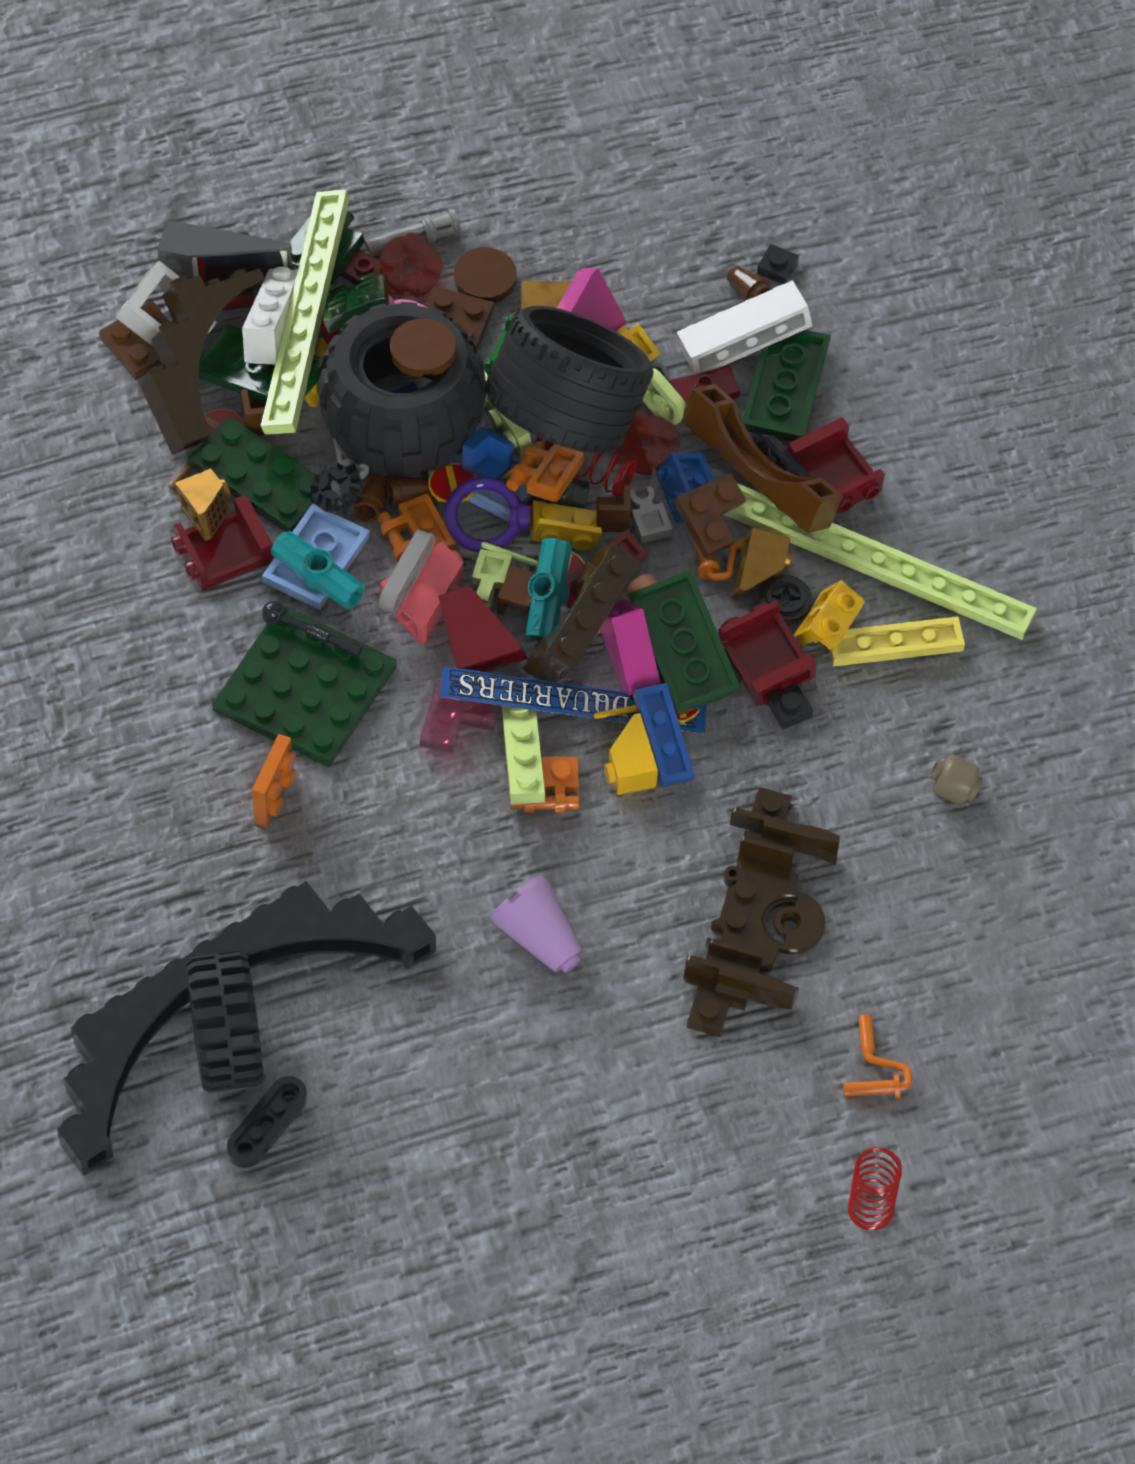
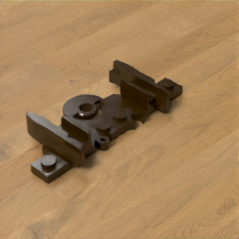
[683,787,840,1037]

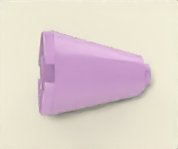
[490,875,582,973]

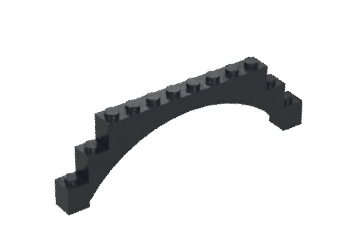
[57,881,436,1176]

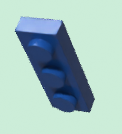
[633,683,695,788]

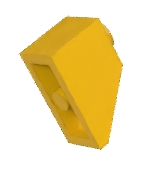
[604,713,658,795]

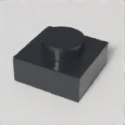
[757,244,799,284]
[767,684,814,729]

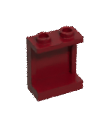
[787,417,885,514]
[171,494,274,591]
[718,600,816,706]

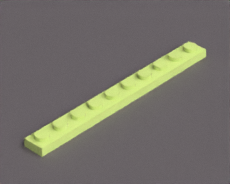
[261,190,350,435]
[723,483,1037,640]

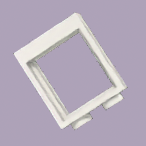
[115,261,217,347]

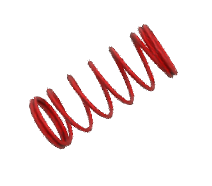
[535,436,637,497]
[848,1147,902,1231]

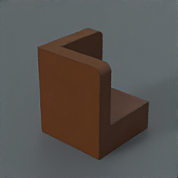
[240,389,267,436]
[596,484,631,532]
[497,566,536,615]

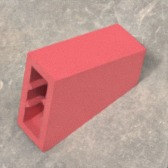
[380,541,464,645]

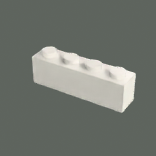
[242,267,298,364]
[677,280,813,374]

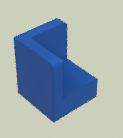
[462,427,514,479]

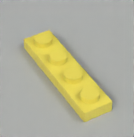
[829,616,965,667]

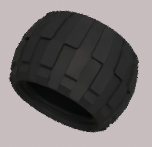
[318,302,486,477]

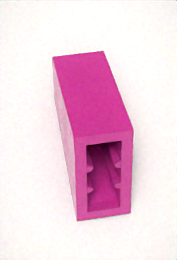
[557,268,627,331]
[600,599,661,695]

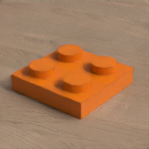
[252,734,296,828]

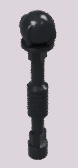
[262,601,363,658]

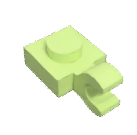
[472,549,513,610]

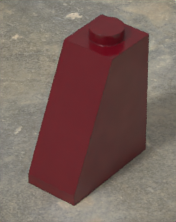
[438,585,528,672]

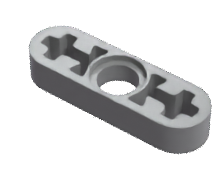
[378,529,435,614]

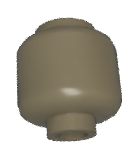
[929,755,983,805]

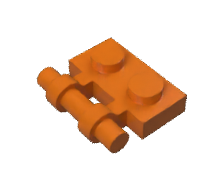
[506,441,584,503]
[377,493,456,562]
[510,757,579,813]

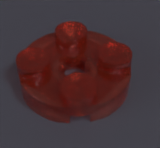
[379,233,444,297]
[615,412,680,475]

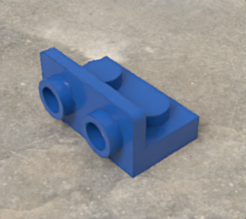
[657,452,713,523]

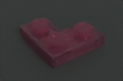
[420,683,500,753]

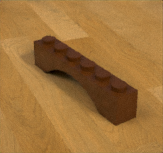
[681,384,843,533]

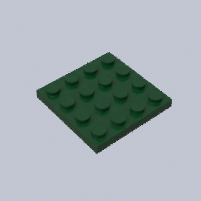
[212,605,397,768]

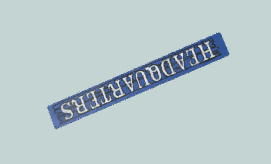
[440,667,706,733]

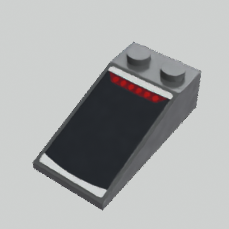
[157,220,293,289]

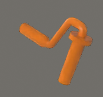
[692,537,744,581]
[843,1014,913,1099]

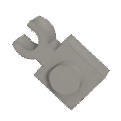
[630,486,673,544]

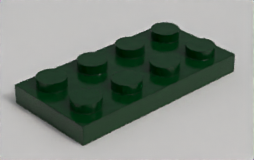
[324,272,389,333]
[199,324,323,402]
[742,330,831,441]
[188,416,316,532]
[628,569,741,716]

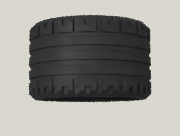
[485,306,654,453]

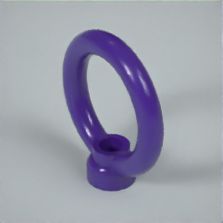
[444,477,531,552]

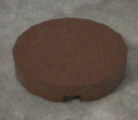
[454,247,516,303]
[390,318,456,377]

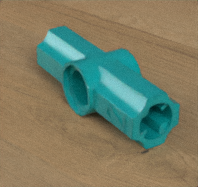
[271,531,365,610]
[525,538,572,641]

